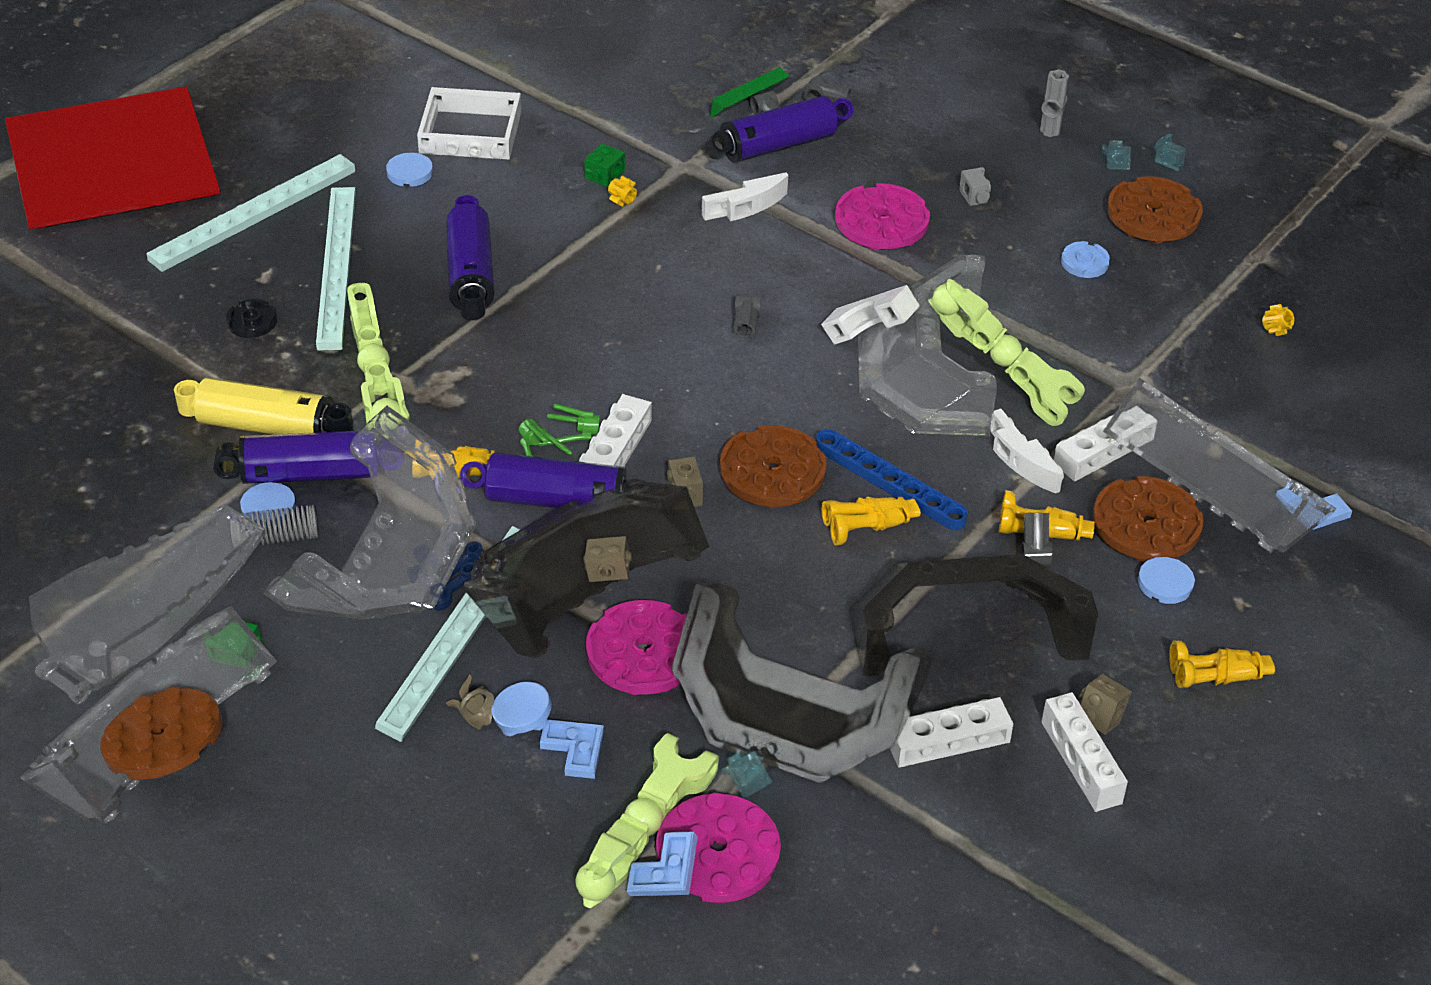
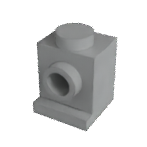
[959,167,991,206]

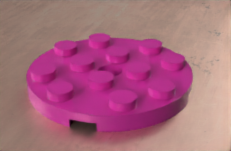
[835,183,930,250]
[586,600,702,695]
[656,793,781,903]

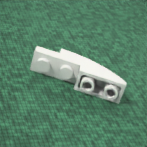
[702,173,788,221]
[989,409,1064,493]

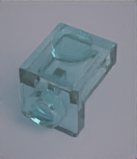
[1154,133,1187,172]
[1102,140,1131,170]
[721,751,772,798]

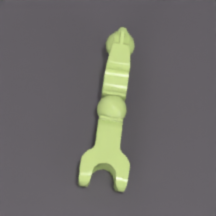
[928,279,1085,426]
[347,283,410,431]
[575,733,719,908]

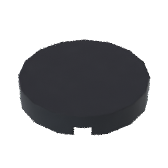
[226,299,277,338]

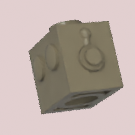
[667,457,703,509]
[583,536,632,582]
[1079,674,1132,735]

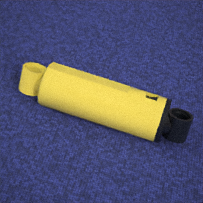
[174,377,354,435]

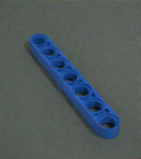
[816,429,968,530]

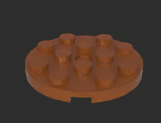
[1107,176,1203,244]
[720,425,826,508]
[1093,476,1204,562]
[100,686,223,780]

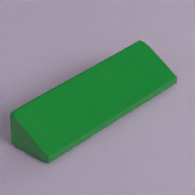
[710,67,789,118]

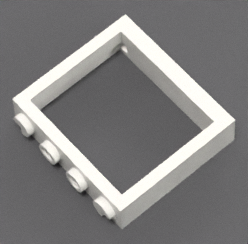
[417,87,521,160]

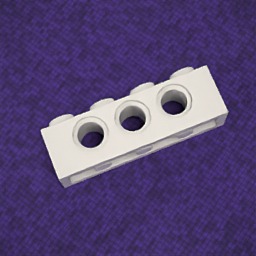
[579,394,652,466]
[1054,404,1156,482]
[1041,692,1128,812]
[886,697,1013,768]

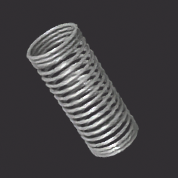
[230,504,319,549]

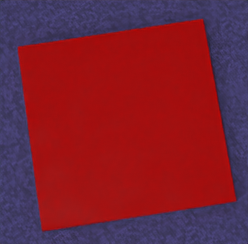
[5,86,220,230]

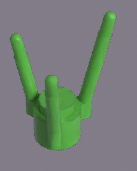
[538,404,600,446]
[518,419,572,457]

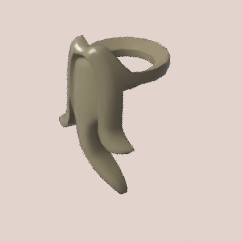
[446,674,494,730]

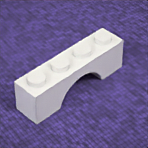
[821,285,920,344]

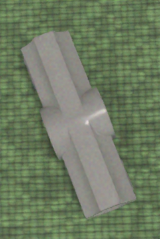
[1040,69,1069,137]

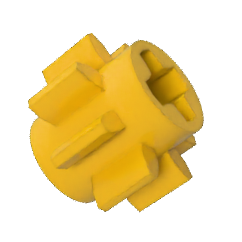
[608,175,637,207]
[1263,304,1294,336]

